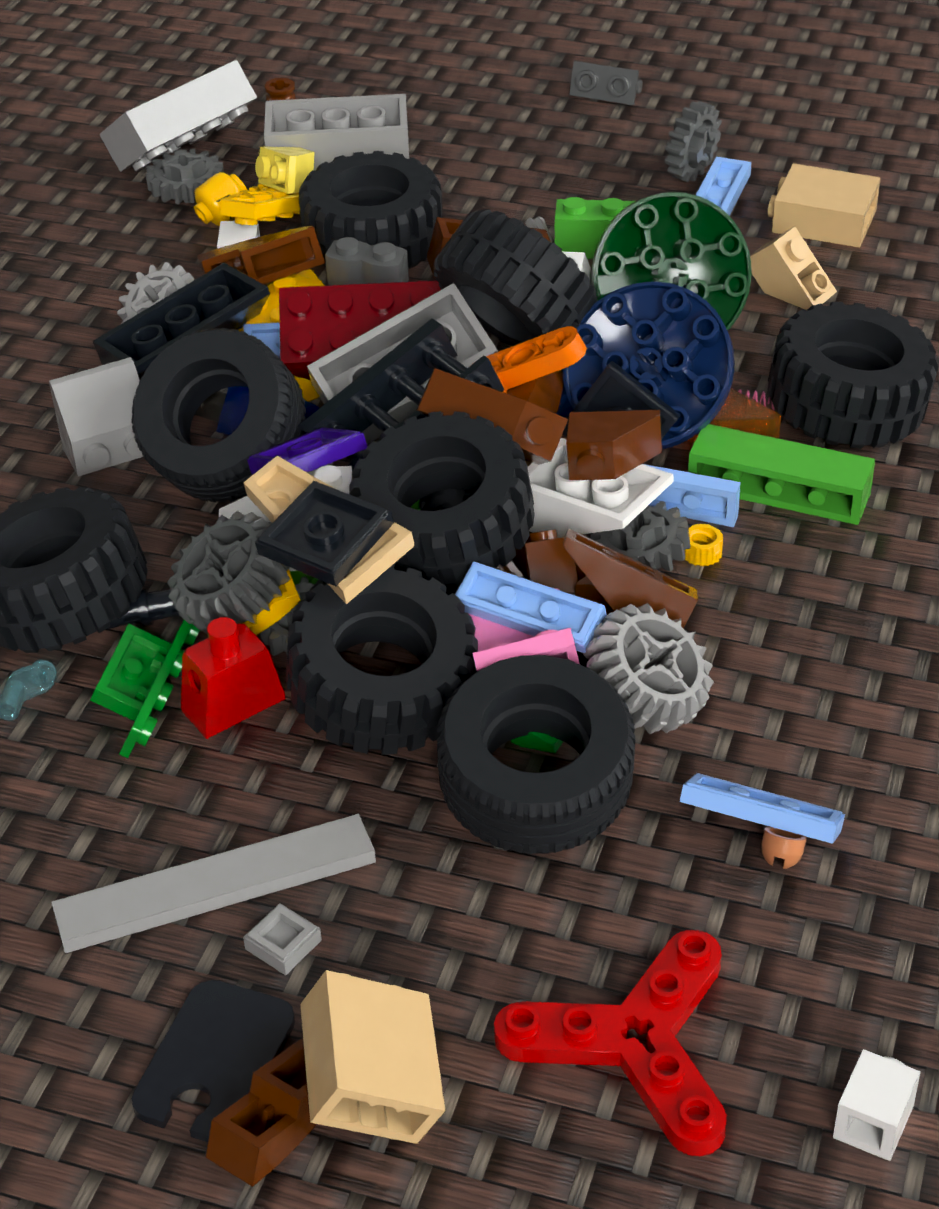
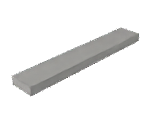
[51,814,376,953]

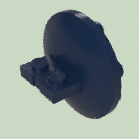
[563,282,735,449]

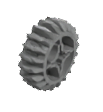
[583,603,714,734]

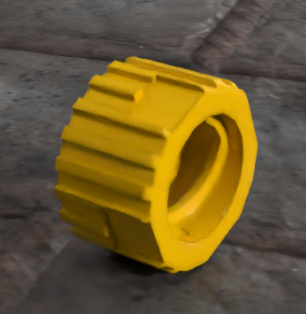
[684,524,723,566]

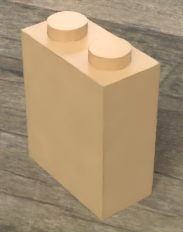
[768,163,880,248]
[300,970,445,1144]

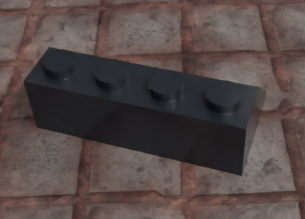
[93,263,270,380]

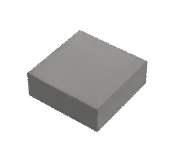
[243,903,322,976]

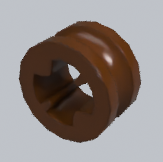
[265,78,296,101]

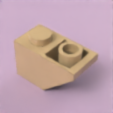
[750,227,837,310]

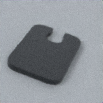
[132,980,295,1142]

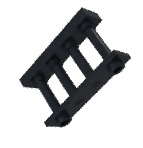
[298,318,505,472]

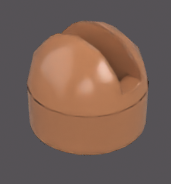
[761,826,807,869]

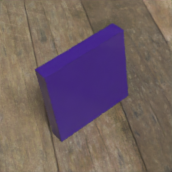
[247,427,368,474]

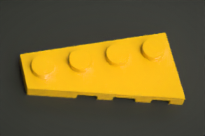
[220,183,300,225]

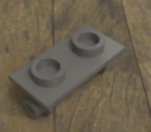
[569,61,643,105]

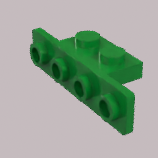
[90,620,200,759]

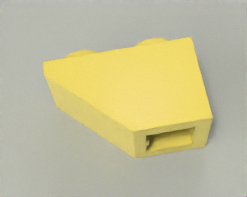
[255,146,315,194]

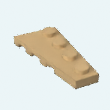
[243,456,415,604]

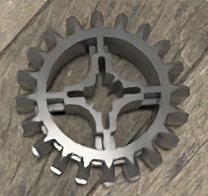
[167,511,290,634]

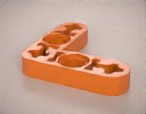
[469,326,587,394]

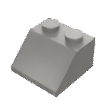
[49,357,143,477]

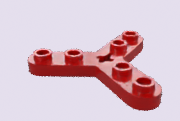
[494,930,727,1156]

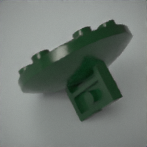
[591,192,752,330]

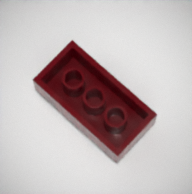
[279,281,441,381]

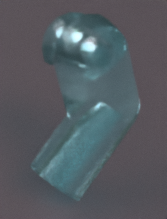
[0,660,57,721]

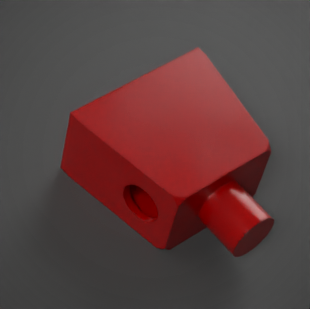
[181,617,286,739]

